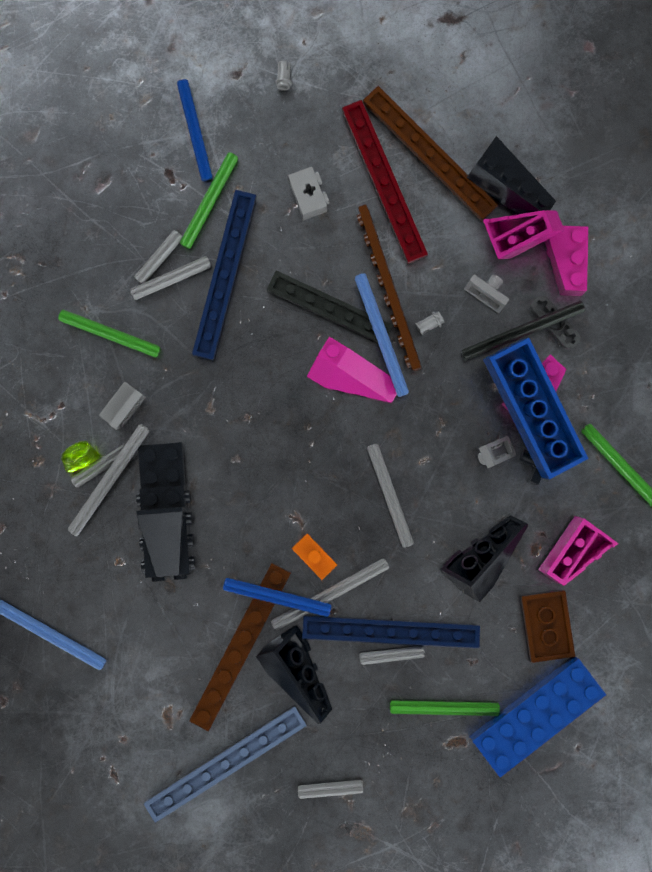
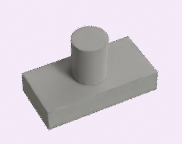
[464,274,509,314]
[478,436,517,468]

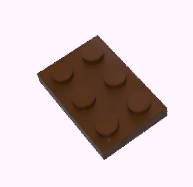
[520,590,575,663]

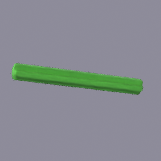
[180,152,238,249]
[58,310,161,357]
[581,424,652,507]
[390,700,500,716]

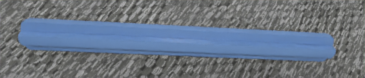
[355,273,409,397]
[0,599,106,670]

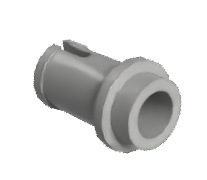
[275,61,292,91]
[415,311,444,335]

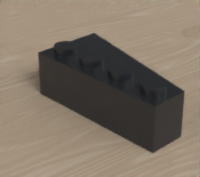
[466,136,556,215]

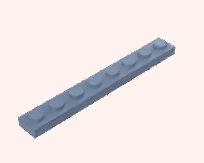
[143,706,307,823]

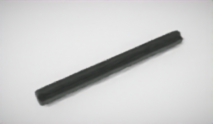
[461,301,585,360]

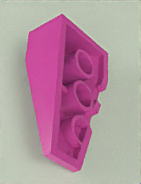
[307,337,397,403]

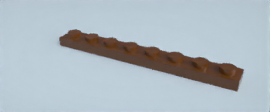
[363,86,498,222]
[357,204,422,372]
[189,563,291,732]

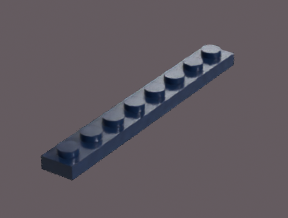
[192,190,257,361]
[302,616,480,649]

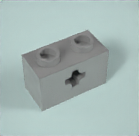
[288,167,330,221]

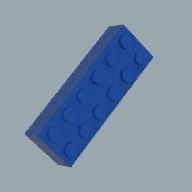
[483,338,589,480]
[469,657,606,778]

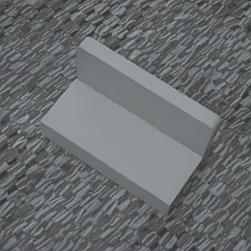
[99,382,146,431]

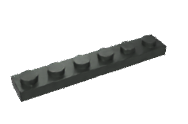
[267,270,393,343]

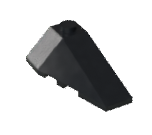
[440,515,528,602]
[256,625,332,724]

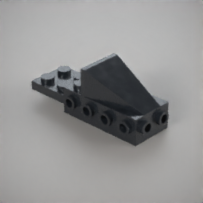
[136,442,196,582]

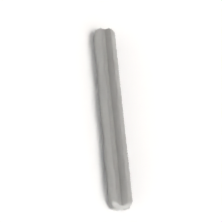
[367,444,414,548]

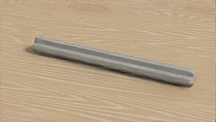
[68,424,149,536]
[271,558,389,630]

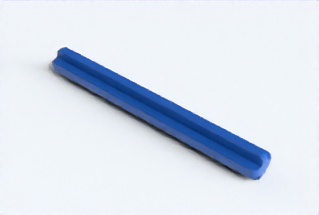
[177,79,213,182]
[223,578,331,617]

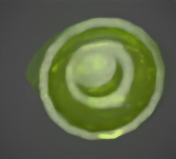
[61,441,101,473]

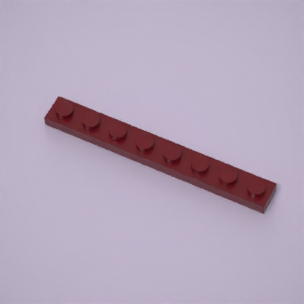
[342,100,428,264]

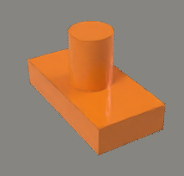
[291,533,337,580]

